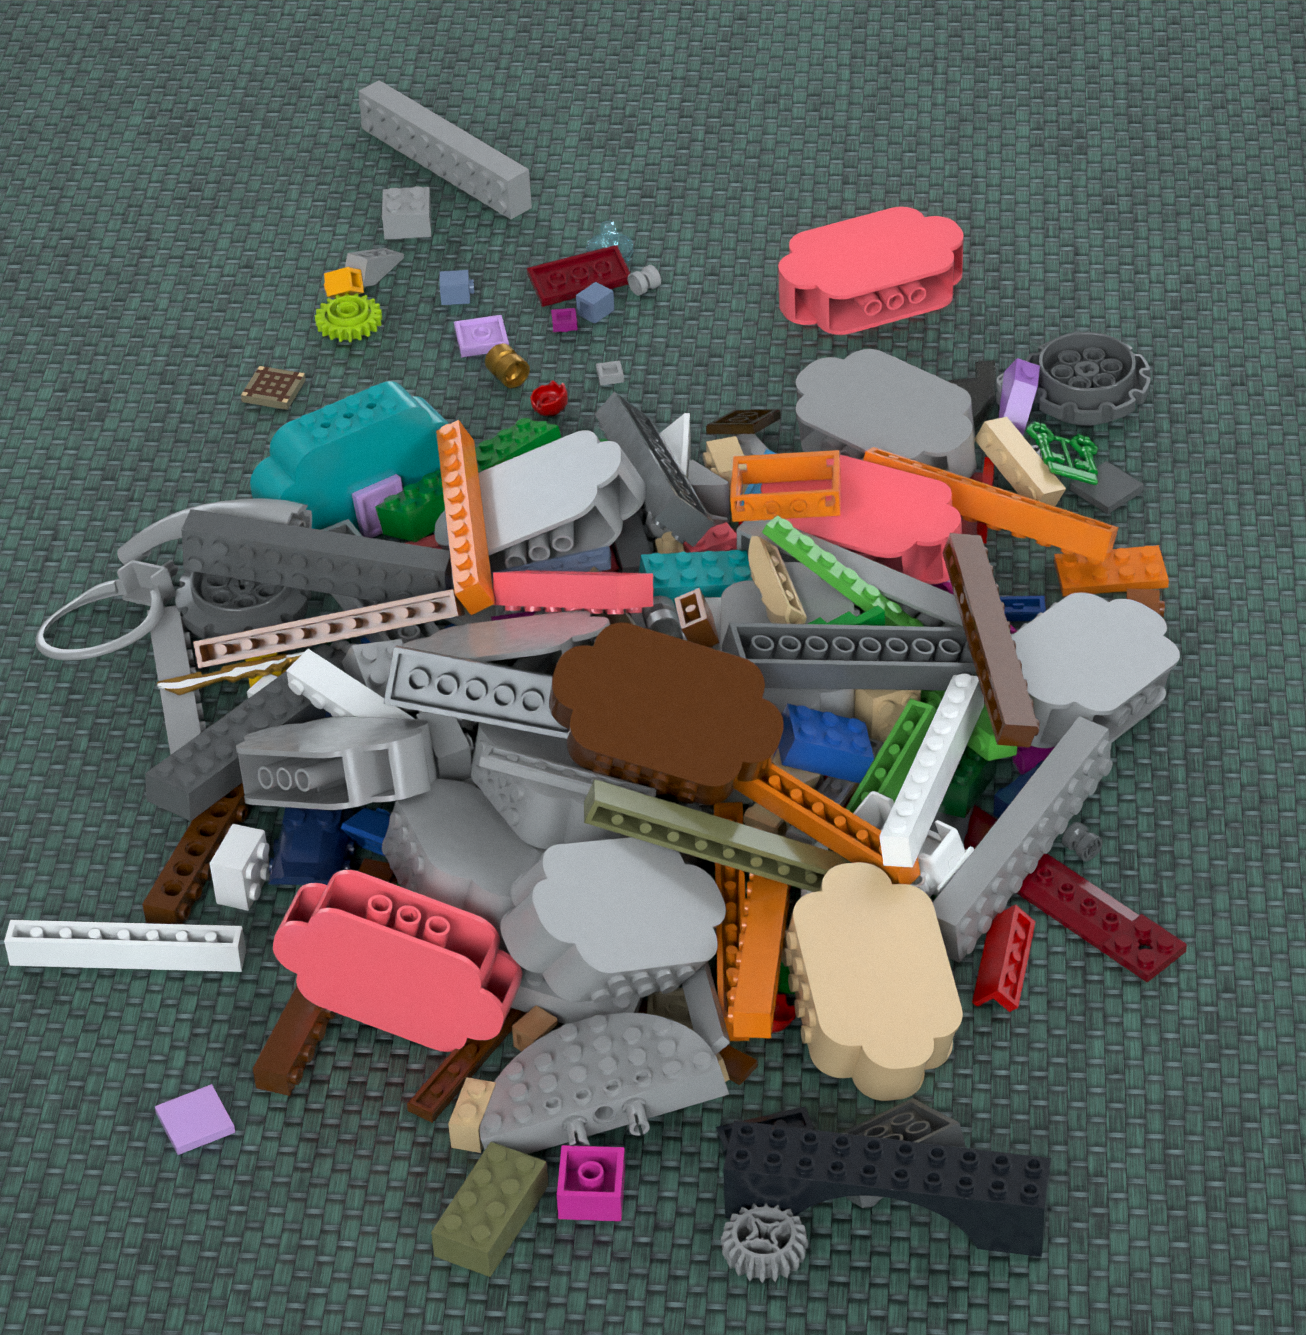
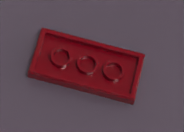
[527,245,631,307]

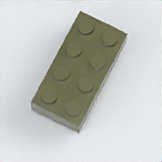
[431,1142,549,1277]

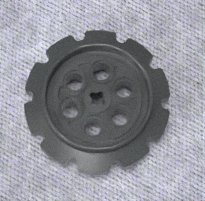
[1025,332,1151,425]
[175,570,312,639]

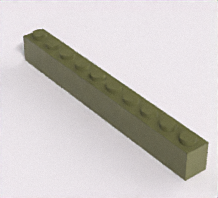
[584,779,852,892]

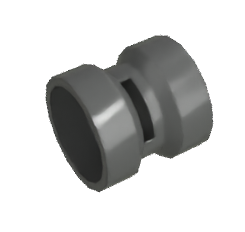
[1062,822,1103,861]

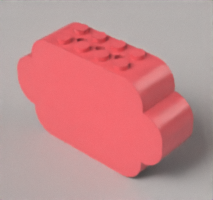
[778,207,963,335]
[761,455,962,584]
[273,870,522,1052]

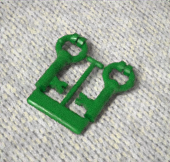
[1026,421,1098,485]

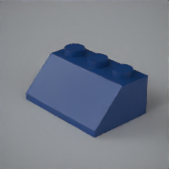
[341,808,391,857]

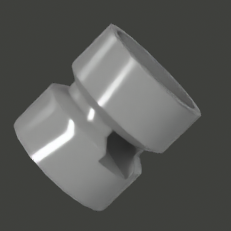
[642,596,683,638]

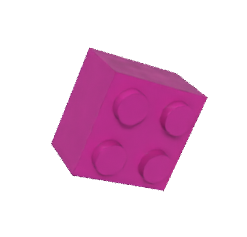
[557,1145,625,1221]

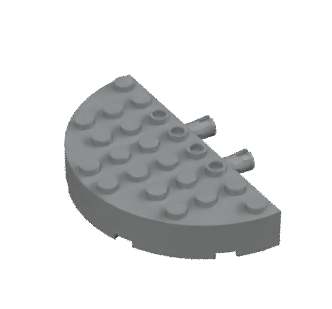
[480,1013,729,1154]

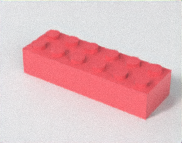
[493,570,653,614]

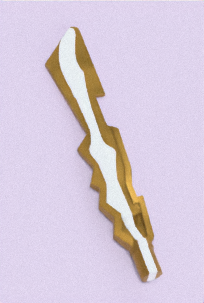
[157,652,304,695]

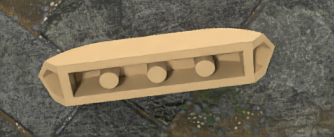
[748,536,807,624]

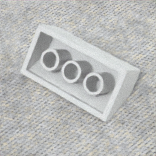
[660,413,691,479]

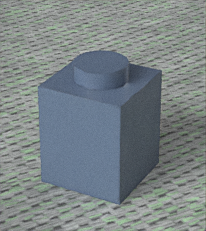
[440,270,474,305]
[576,282,614,324]

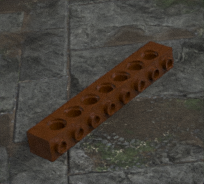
[142,782,251,924]

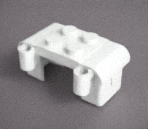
[853,791,974,898]

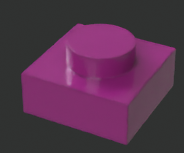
[551,308,577,332]

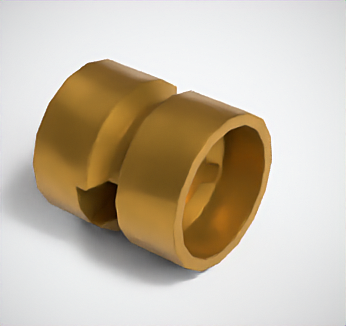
[485,343,530,388]

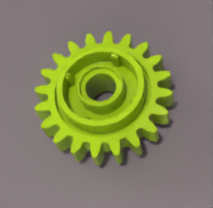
[315,293,382,342]

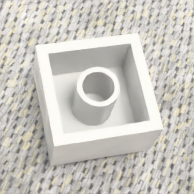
[210,824,270,911]

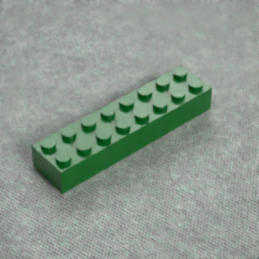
[375,418,562,542]

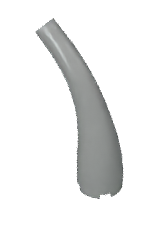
[117,498,312,565]

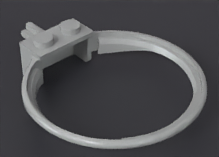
[35,560,179,660]

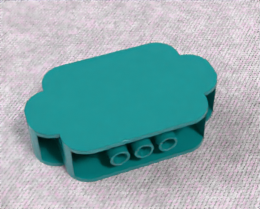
[250,381,449,531]

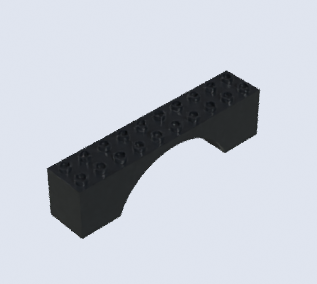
[723,1120,1051,1257]

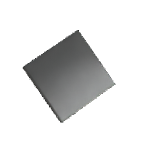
[1070,461,1144,514]

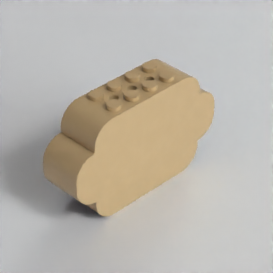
[782,862,963,1101]

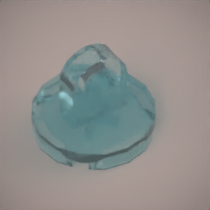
[586,220,634,263]

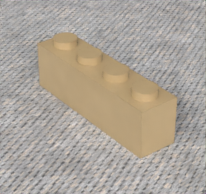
[974,417,1066,506]

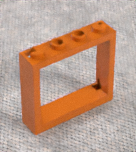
[730,450,841,522]

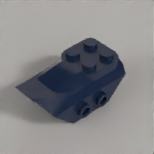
[268,807,356,887]

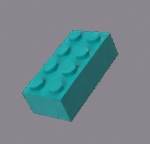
[639,550,753,606]

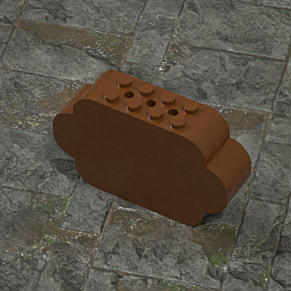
[549,623,784,805]

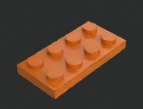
[1054,545,1169,597]

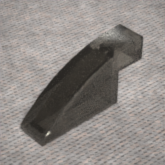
[948,360,996,435]

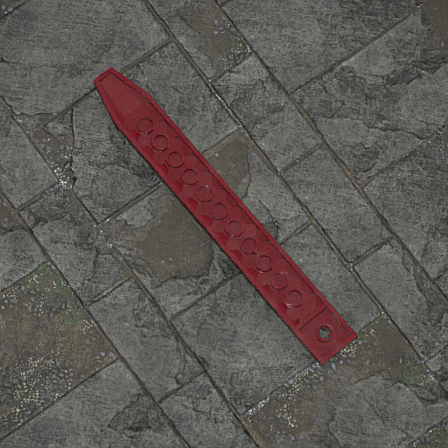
[964,805,1187,983]

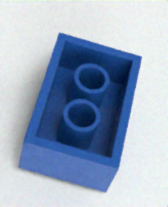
[778,703,874,783]

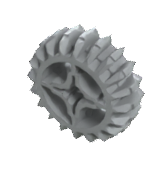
[721,1203,808,1283]

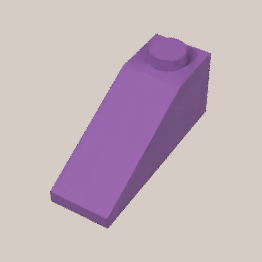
[999,358,1040,436]

